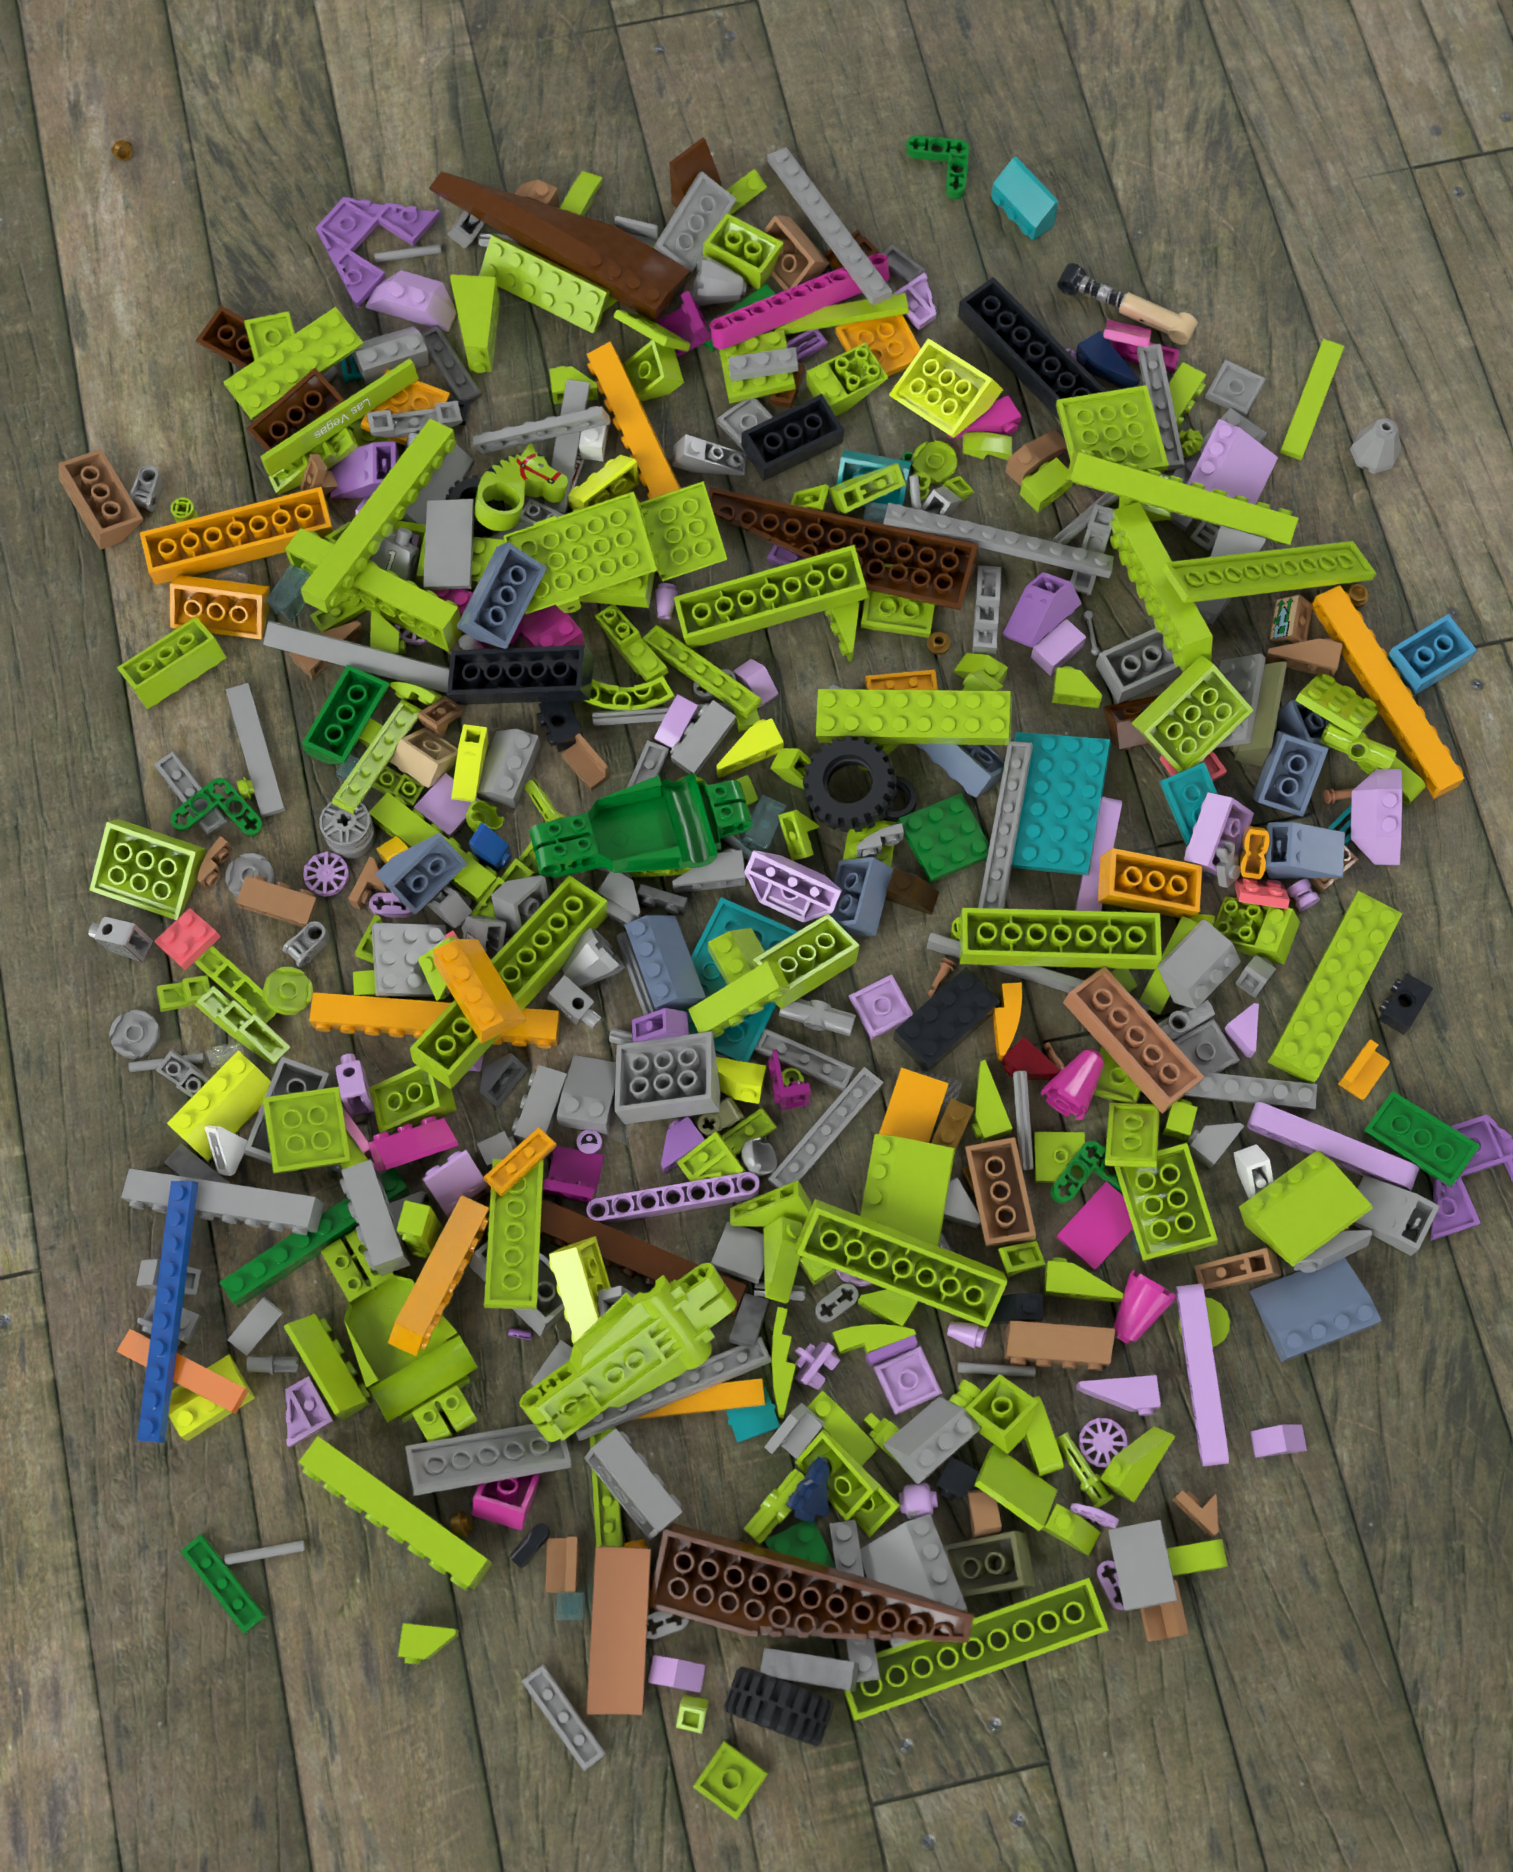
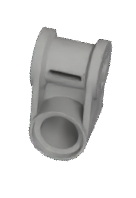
[129,465,164,512]
[282,921,330,968]

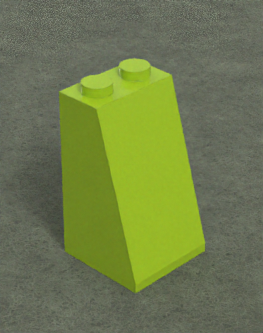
[450,275,500,373]

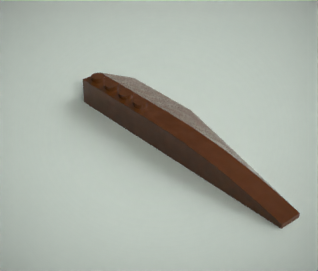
[648,1523,974,1642]

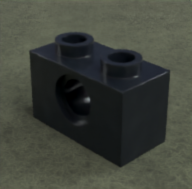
[536,701,584,753]
[1378,973,1433,1035]

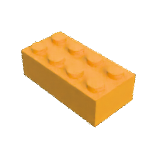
[1097,848,1202,919]

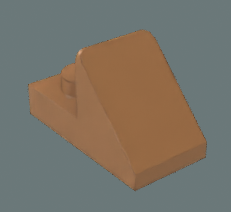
[300,454,338,496]
[417,696,464,738]
[348,857,388,910]
[1171,1490,1219,1537]

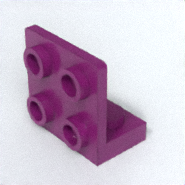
[657,291,712,358]
[768,1049,811,1110]
[542,1146,604,1203]

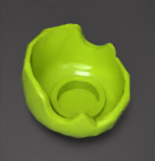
[466,800,504,833]

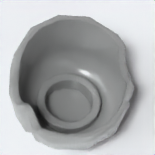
[741,1138,777,1176]

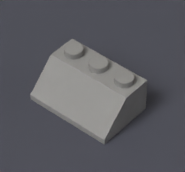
[352,326,429,385]
[477,729,541,809]
[1157,920,1241,1009]
[883,1397,981,1485]

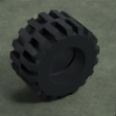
[445,475,505,538]

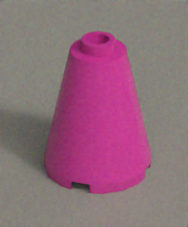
[1041,1049,1104,1120]
[1113,1270,1177,1344]

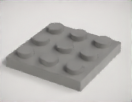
[372,923,450,997]

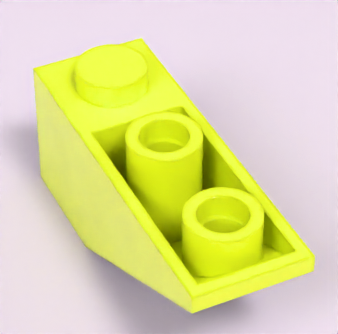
[451,724,489,802]

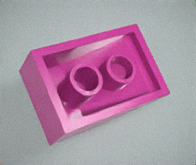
[519,604,584,647]
[472,1473,542,1531]

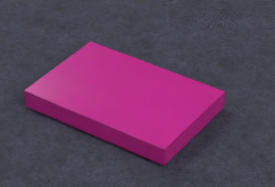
[1103,319,1151,348]
[1056,1181,1133,1271]

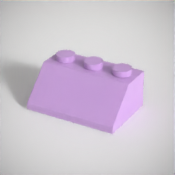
[1184,793,1254,876]

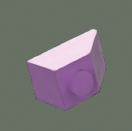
[632,1008,689,1042]
[661,1116,705,1174]

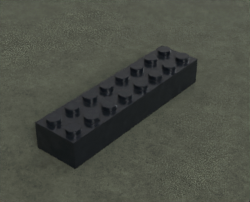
[958,277,1107,421]

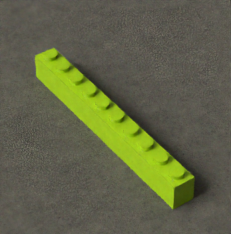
[301,419,456,613]
[1065,449,1298,545]

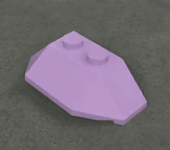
[366,270,457,332]
[1351,769,1402,865]
[744,850,842,922]

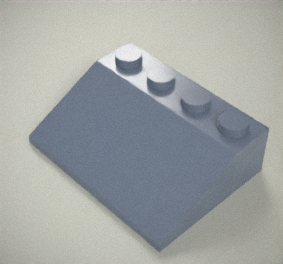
[1249,1258,1382,1363]

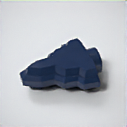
[786,1456,829,1523]

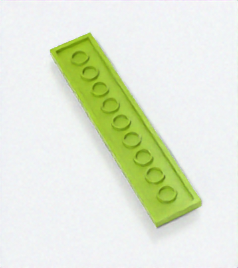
[1162,541,1376,603]

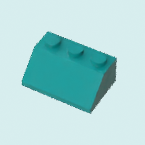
[991,156,1058,241]
[837,450,911,511]

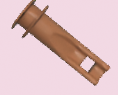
[1323,788,1355,804]
[927,958,956,998]
[1043,1042,1065,1071]

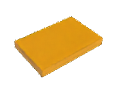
[879,1067,949,1143]

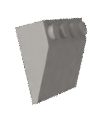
[615,1031,720,1124]
[860,1514,968,1648]

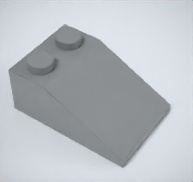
[557,1055,616,1134]

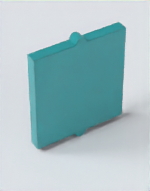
[726,1387,780,1443]

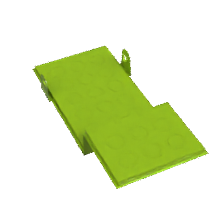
[503,481,727,615]

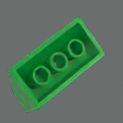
[302,664,390,764]

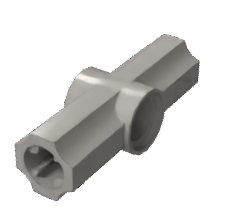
[779,998,856,1036]
[1157,999,1215,1041]

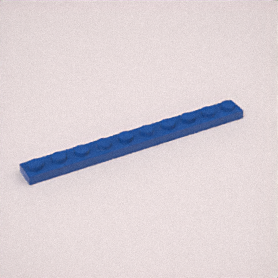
[137,1181,198,1443]

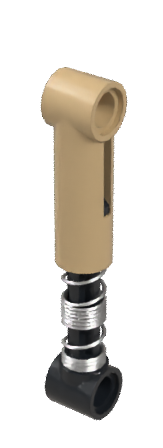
[1057,263,1198,345]

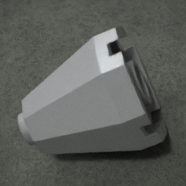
[693,256,747,306]
[1350,418,1401,474]
[562,928,625,989]

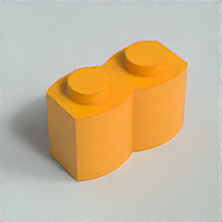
[1238,826,1269,879]

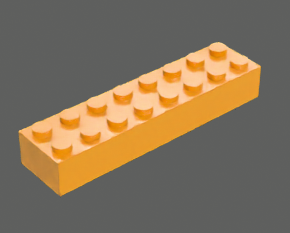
[140,487,334,585]

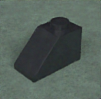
[989,1293,1043,1324]
[935,1457,981,1501]

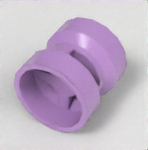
[1286,878,1320,912]

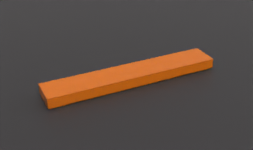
[116,1329,249,1414]

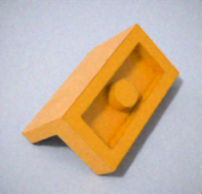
[1338,1039,1390,1100]

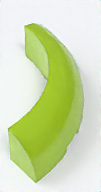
[585,676,675,711]

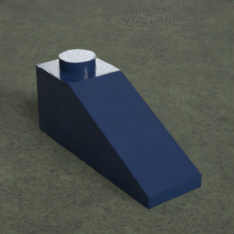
[1076,331,1140,389]

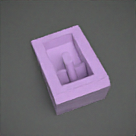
[732,659,779,708]
[1223,1003,1259,1058]
[1250,1425,1307,1458]
[648,1655,706,1693]

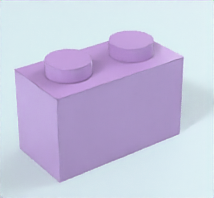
[1031,618,1086,676]

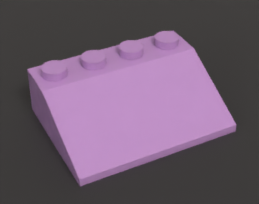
[1187,419,1278,505]

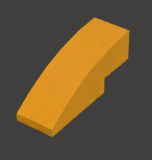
[992,982,1022,1062]

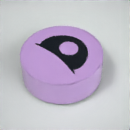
[577,1130,603,1154]

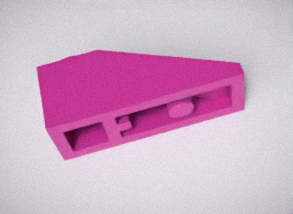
[947,395,1022,438]

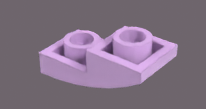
[654,694,698,749]

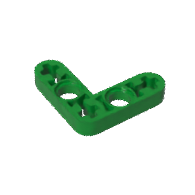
[906,136,969,199]
[171,778,263,837]
[1050,1141,1123,1204]

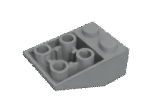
[1352,1175,1440,1256]

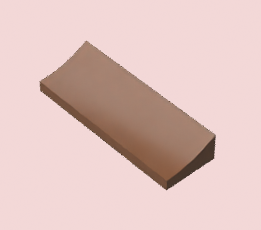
[1063,966,1205,1114]
[587,1546,651,1715]

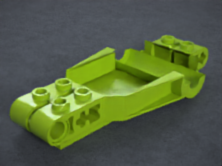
[320,1230,478,1442]
[519,1263,737,1442]

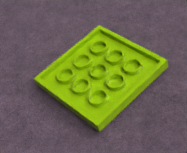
[1056,385,1169,485]

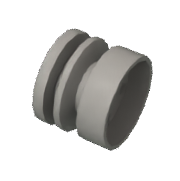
[319,802,376,859]

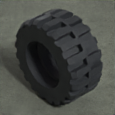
[803,736,897,832]
[724,1666,834,1747]

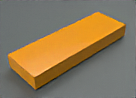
[865,670,938,690]
[484,1127,557,1197]

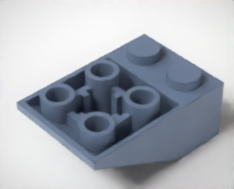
[1266,822,1345,879]

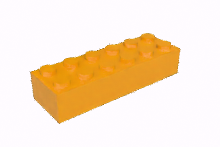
[388,1195,489,1356]

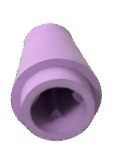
[655,583,678,619]
[947,1321,987,1349]

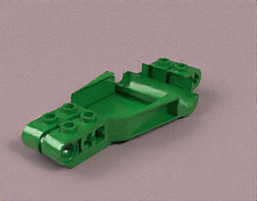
[529,773,753,879]

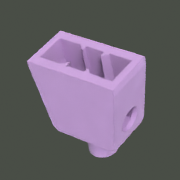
[335,1054,374,1118]

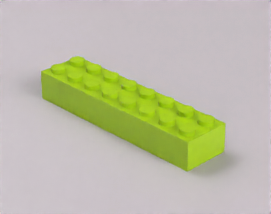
[1110,502,1213,672]
[285,528,463,652]
[673,545,869,649]
[816,689,1012,745]
[1267,891,1403,1084]
[959,908,1162,969]
[795,1199,1008,1328]
[298,1436,493,1591]

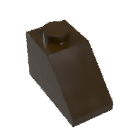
[886,869,939,915]

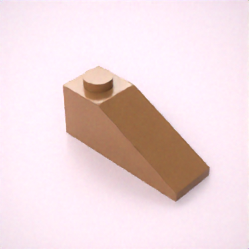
[1006,429,1067,486]
[290,621,364,680]
[1265,638,1342,677]
[1194,1248,1281,1291]

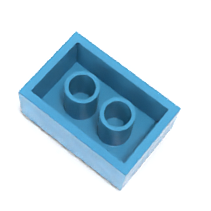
[1388,614,1477,697]

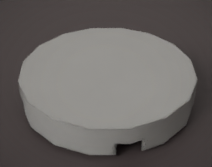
[225,853,275,898]
[109,1010,160,1059]

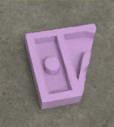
[892,273,937,330]
[286,1376,334,1448]

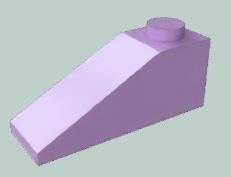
[1076,1375,1161,1416]

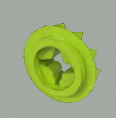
[1179,428,1204,458]

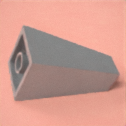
[1195,525,1266,625]

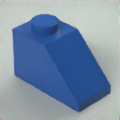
[469,823,512,873]

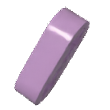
[369,893,413,918]
[1096,1560,1124,1611]

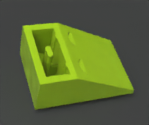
[806,342,888,416]
[1213,896,1300,965]

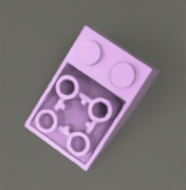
[423,1150,491,1219]

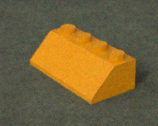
[170,575,270,640]
[433,939,526,1044]

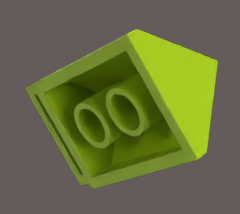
[795,1429,900,1538]

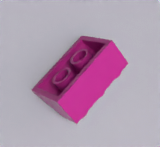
[368,1116,459,1171]

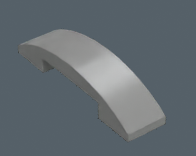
[367,401,462,438]
[1070,504,1114,595]

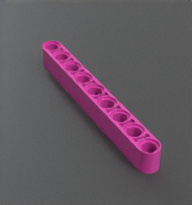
[710,254,890,349]

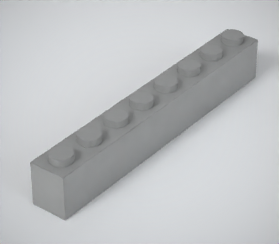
[121,1169,324,1235]

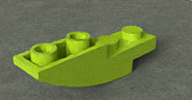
[595,605,669,683]

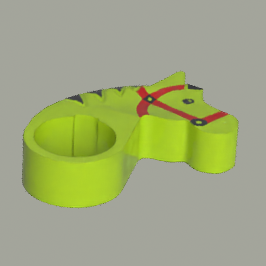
[474,443,568,531]

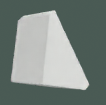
[205,1125,247,1176]

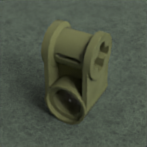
[697,1097,745,1139]

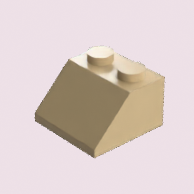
[391,727,458,788]

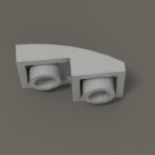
[856,823,904,858]
[156,1049,210,1098]
[228,1297,283,1356]

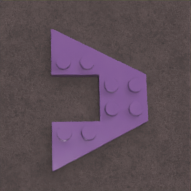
[316,197,441,308]
[1430,1114,1513,1241]

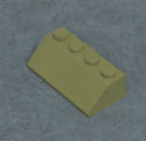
[1232,661,1287,767]

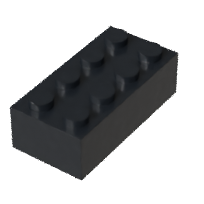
[741,394,844,481]
[893,967,1001,1073]

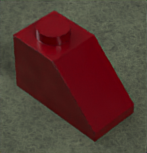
[1001,1037,1060,1080]

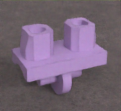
[794,1341,840,1389]

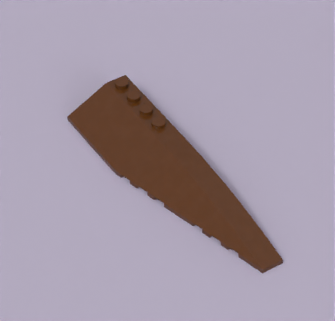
[429,171,691,323]
[708,487,979,610]

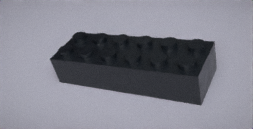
[447,645,594,705]

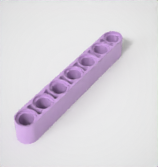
[1075,797,1122,911]
[1247,1102,1419,1192]
[587,1172,759,1225]
[1176,1283,1229,1467]

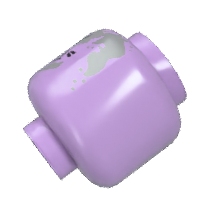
[899,1483,938,1519]

